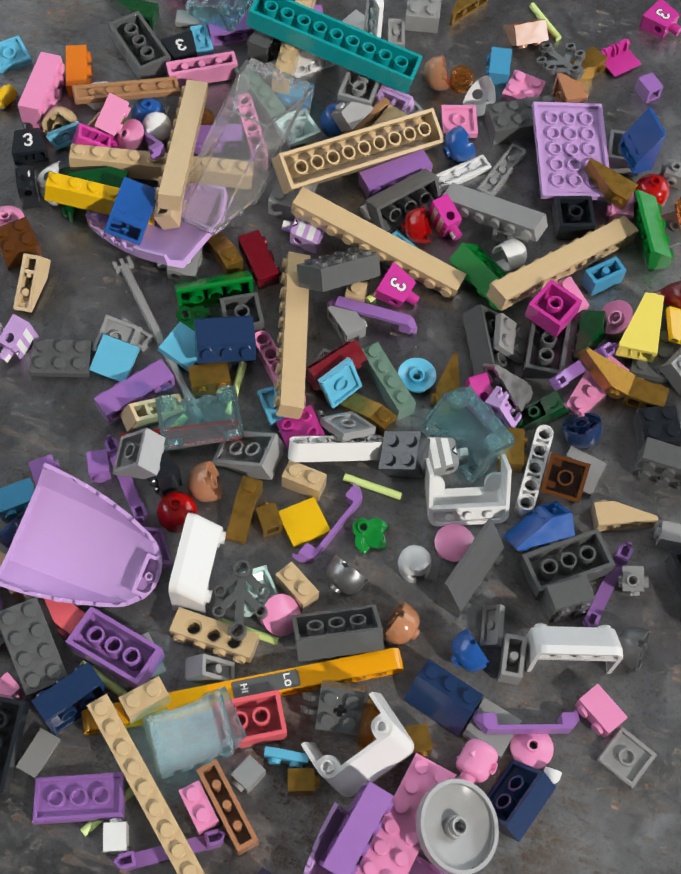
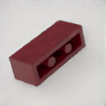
[238,230,281,290]
[306,339,367,390]

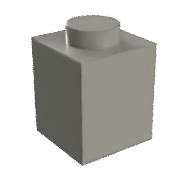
[654,520,681,551]
[231,755,266,794]

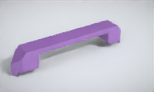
[143,130,166,161]
[327,296,418,334]
[549,342,618,391]
[104,435,148,523]
[292,482,363,563]
[582,541,633,628]
[474,710,580,734]
[113,829,227,871]

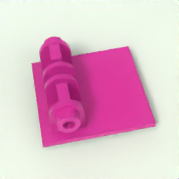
[600,38,641,77]
[276,405,325,449]

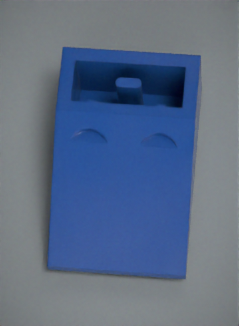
[618,107,666,174]
[104,176,156,245]
[503,501,575,551]

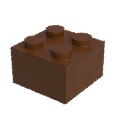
[0,217,43,271]
[539,452,591,503]

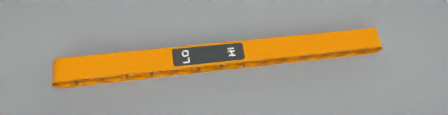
[81,648,404,735]

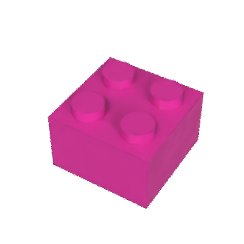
[525,280,582,337]

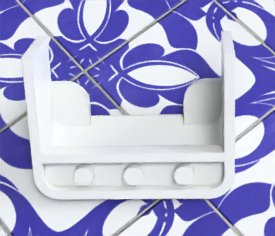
[342,0,384,38]
[425,454,512,527]
[168,513,226,616]
[525,623,623,674]
[301,692,414,797]

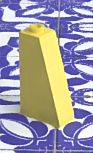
[615,292,664,363]

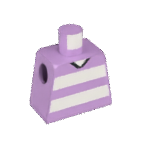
[282,217,325,254]
[0,314,39,363]

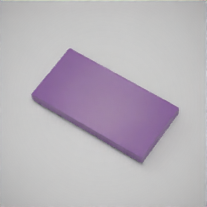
[32,772,126,825]

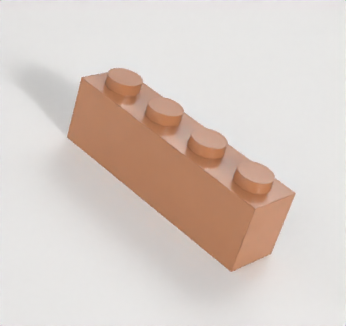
[196,759,259,856]

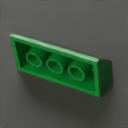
[634,190,674,271]
[449,243,509,310]
[174,271,253,308]

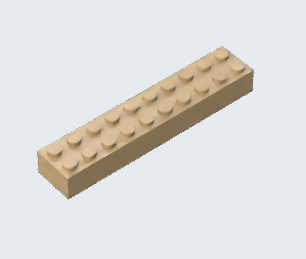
[271,108,445,194]

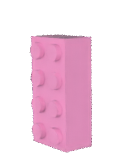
[18,52,66,133]

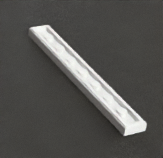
[360,154,492,223]

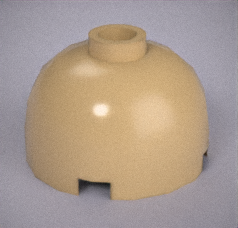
[42,106,78,136]

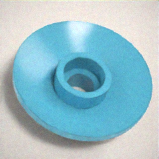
[398,358,436,393]

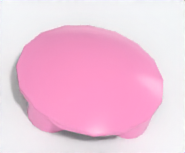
[434,524,474,562]
[260,594,300,636]

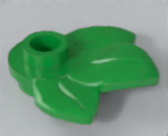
[175,305,211,331]
[352,518,389,554]

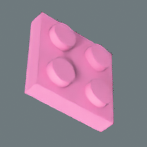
[502,69,547,101]
[441,105,478,138]

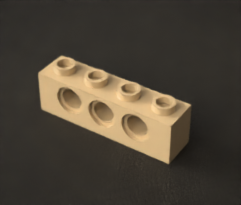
[169,607,259,664]

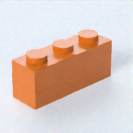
[66,45,92,97]

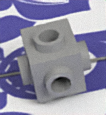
[660,159,681,190]
[618,566,649,597]

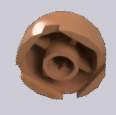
[421,55,449,91]
[186,461,222,502]
[383,601,420,645]

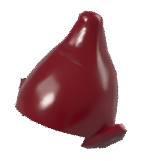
[652,281,681,309]

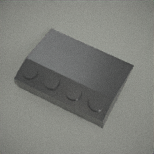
[437,518,504,618]

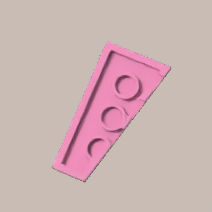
[566,355,630,417]

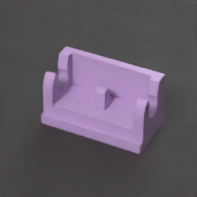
[375,84,415,115]
[485,386,522,428]

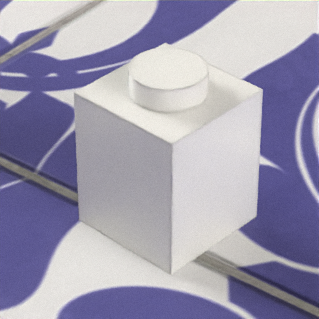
[103,818,129,855]

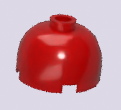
[634,173,670,207]
[401,206,431,244]
[157,491,198,533]

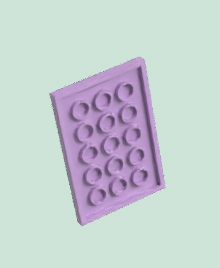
[532,101,609,200]

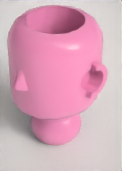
[455,738,498,784]

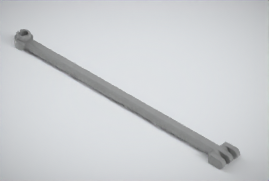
[112,255,211,424]

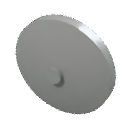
[416,779,499,874]

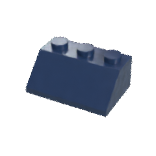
[194,315,256,364]
[403,659,484,737]
[32,662,110,735]
[487,759,556,842]

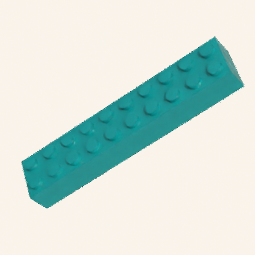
[246,0,423,94]

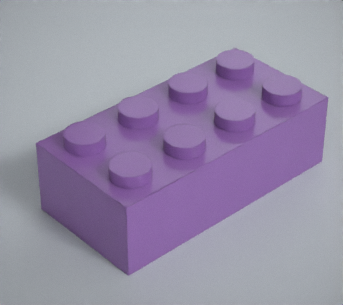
[65,606,165,689]
[318,781,394,874]

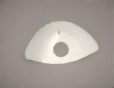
[462,76,496,117]
[37,161,63,206]

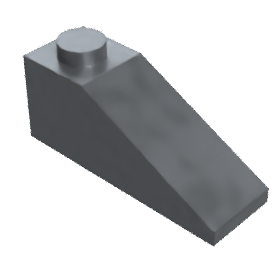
[482,363,536,412]

